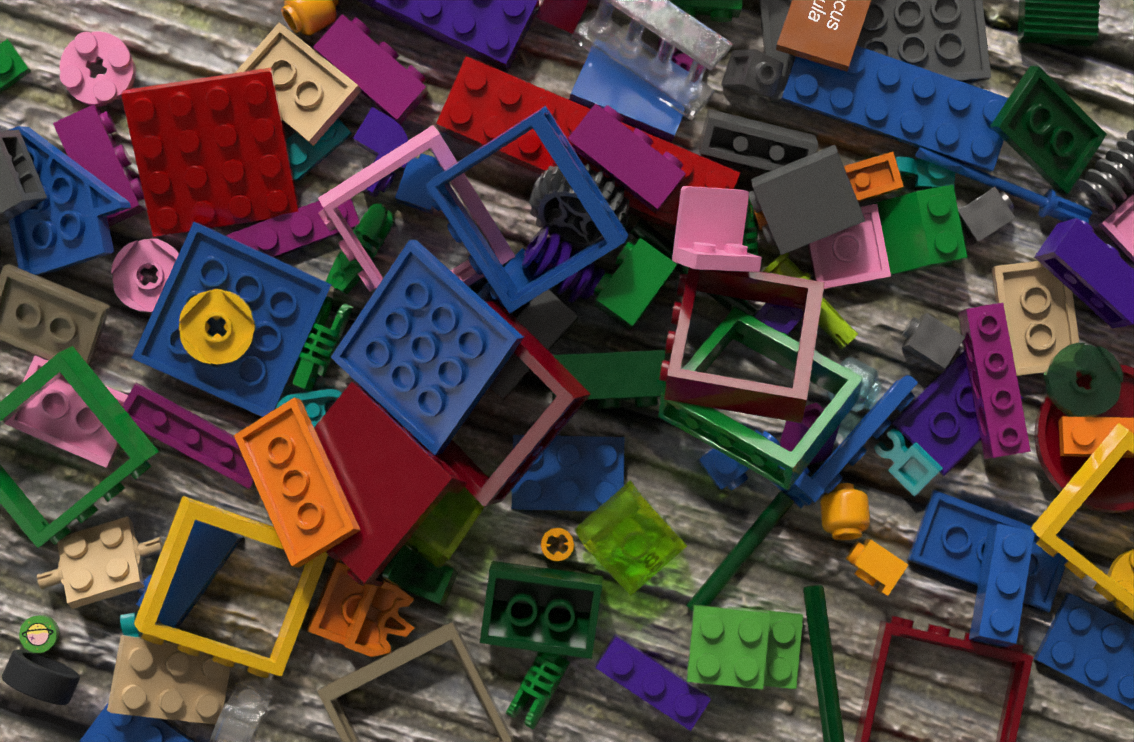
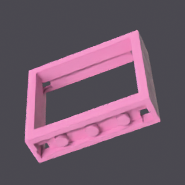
[318,125,515,292]

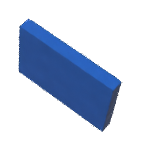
[569,41,697,143]

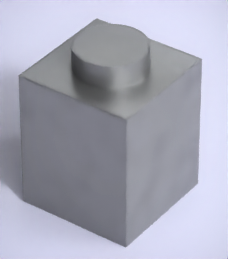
[958,187,1015,246]
[902,313,965,371]

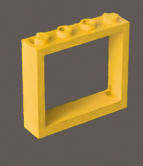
[1031,423,1134,620]
[134,496,328,678]

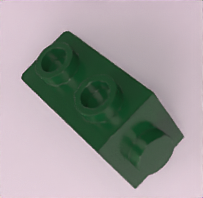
[382,545,458,606]

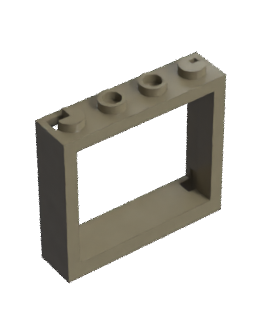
[317,620,514,742]

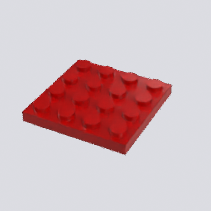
[121,67,299,237]

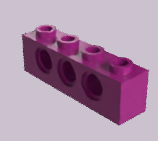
[958,302,1031,459]

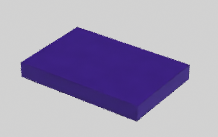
[891,350,1023,476]

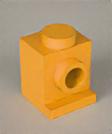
[846,539,908,596]

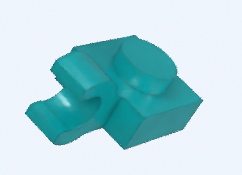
[895,157,955,189]

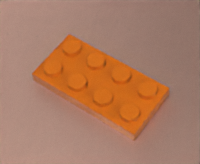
[234,397,361,568]

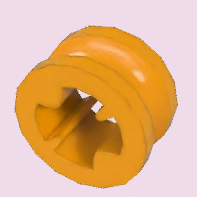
[541,528,574,561]

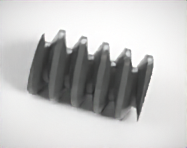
[1077,129,1134,211]

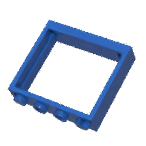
[425,106,628,313]

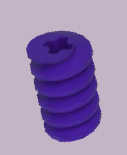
[521,225,605,303]

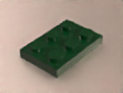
[990,66,1107,194]

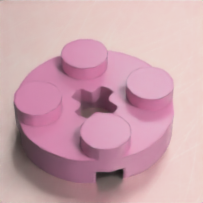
[60,31,136,107]
[111,239,179,313]

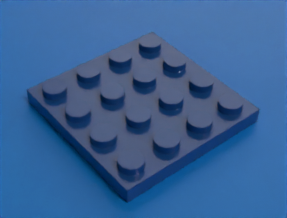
[132,222,332,417]
[331,240,524,455]

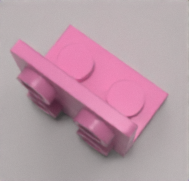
[672,186,762,272]

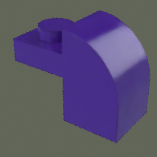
[353,107,409,198]

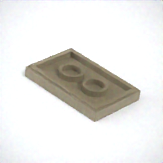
[0,264,111,368]

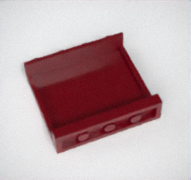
[314,382,467,587]

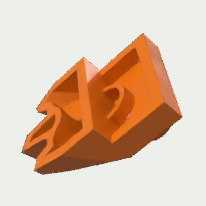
[307,560,415,657]

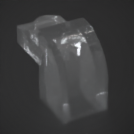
[209,681,273,742]

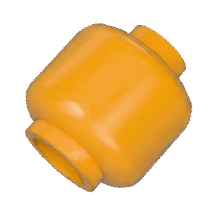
[281,0,339,36]
[820,483,870,540]

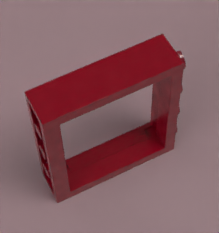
[659,267,825,423]
[438,300,591,507]
[854,616,1034,742]

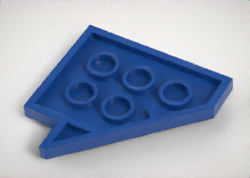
[9,126,131,277]

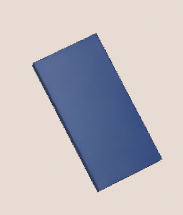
[907,490,1074,612]

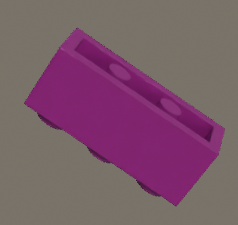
[313,14,429,125]
[568,103,686,214]
[53,104,146,227]

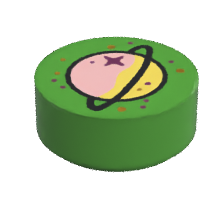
[19,615,60,653]

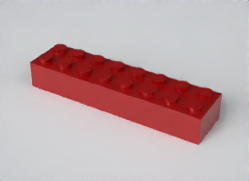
[436,56,740,232]

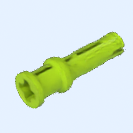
[762,252,859,350]

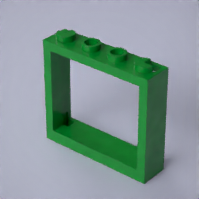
[658,307,863,490]
[0,346,159,548]

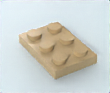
[235,22,362,146]
[992,261,1083,376]
[107,635,231,725]

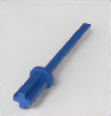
[915,147,1092,224]

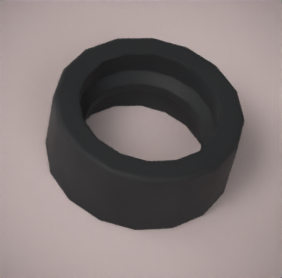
[2,649,80,705]

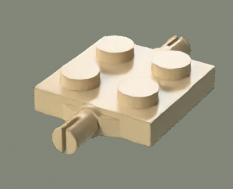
[37,516,164,609]

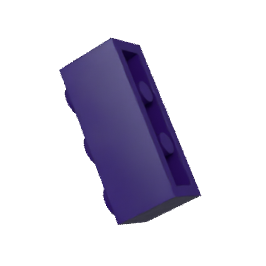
[1034,218,1134,329]
[595,634,711,731]

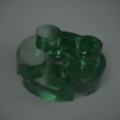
[1044,342,1123,417]

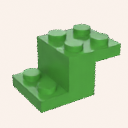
[686,605,803,689]

